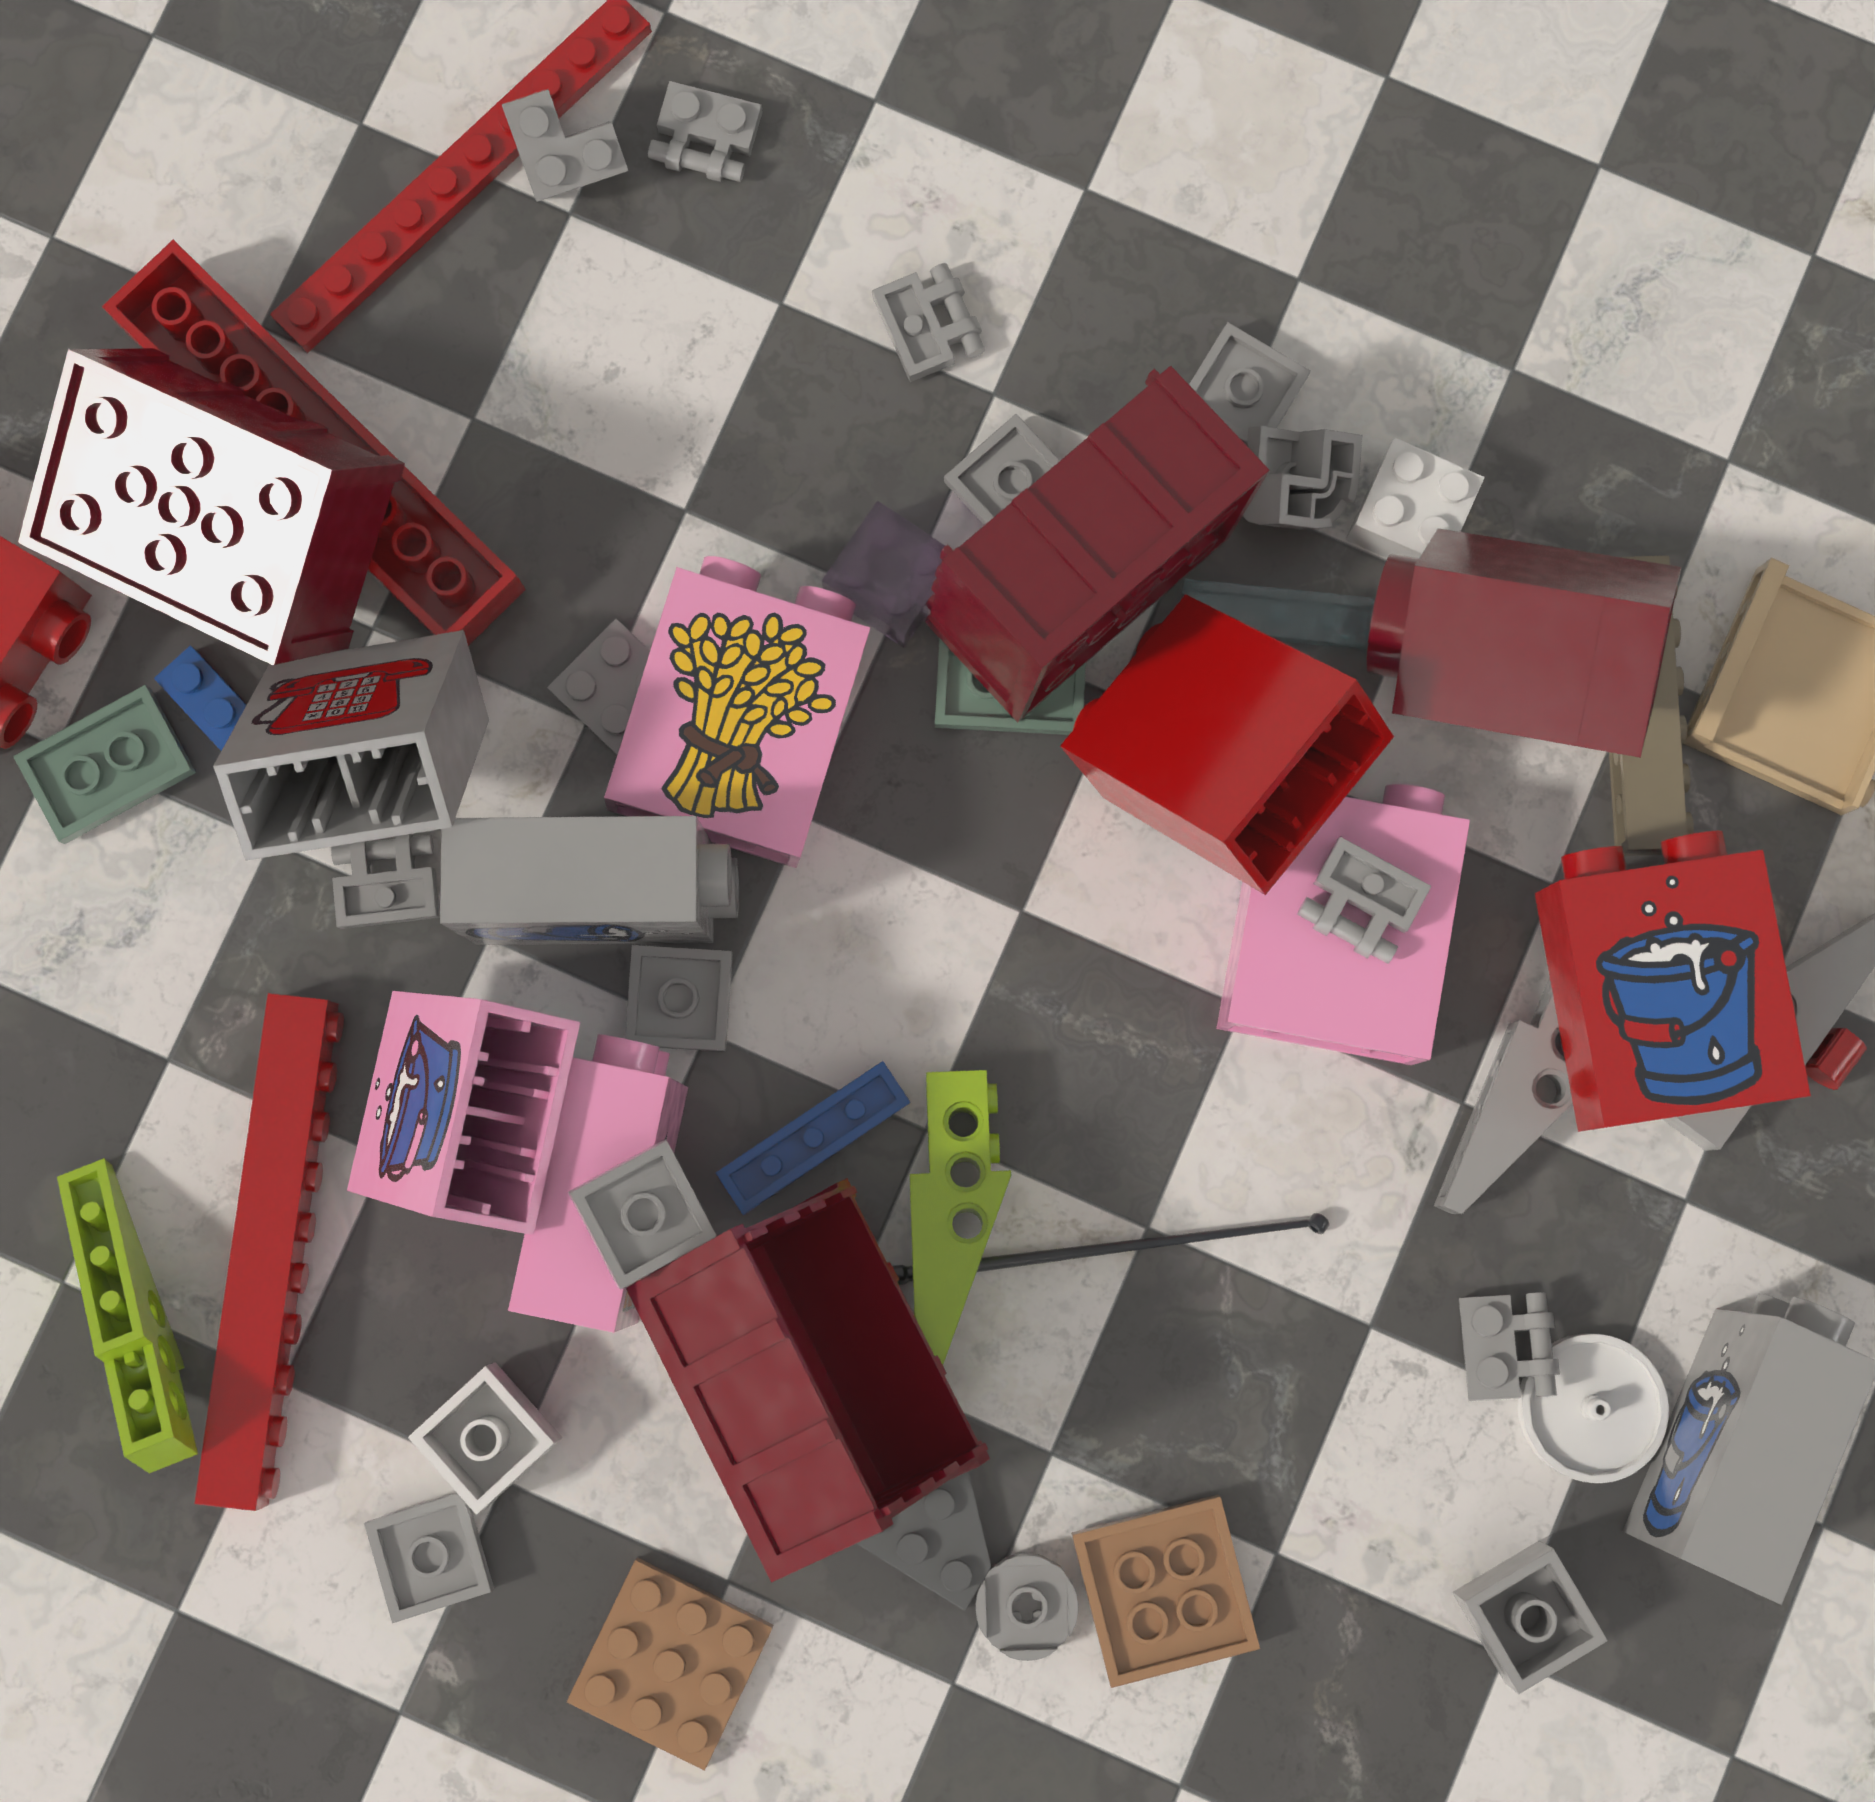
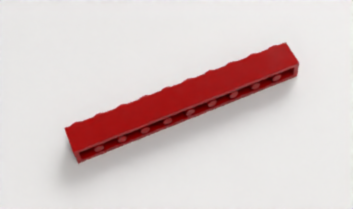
[194,993,344,1511]

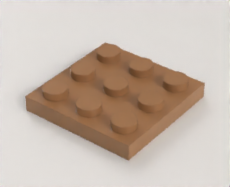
[1071,1495,1260,1688]
[567,1557,774,1771]

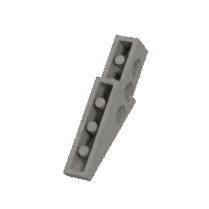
[1662,914,1875,1151]
[1434,977,1573,1214]

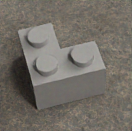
[502,89,628,202]

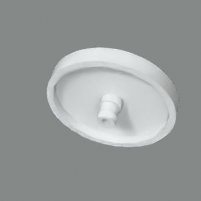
[1518,1333,1669,1483]

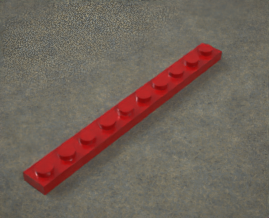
[270,0,652,353]

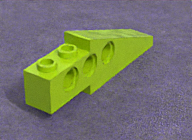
[909,1070,1012,1365]
[57,1158,198,1474]

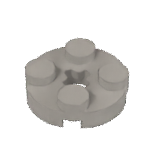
[975,1553,1078,1661]

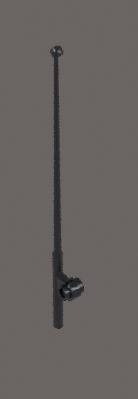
[893,1213,1330,1285]

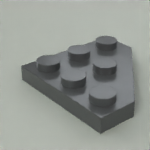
[856,1471,991,1611]

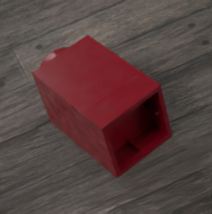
[1367,528,1681,758]

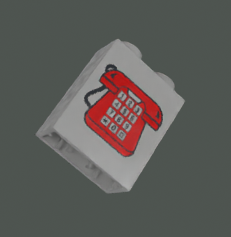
[213,630,489,861]

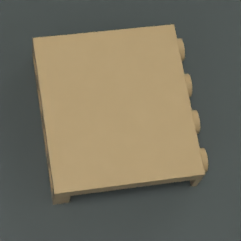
[1684,557,1875,816]

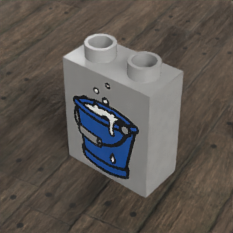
[440,816,739,945]
[1622,1293,1875,1605]

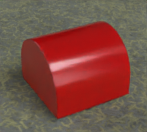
[1805,1028,1867,1090]

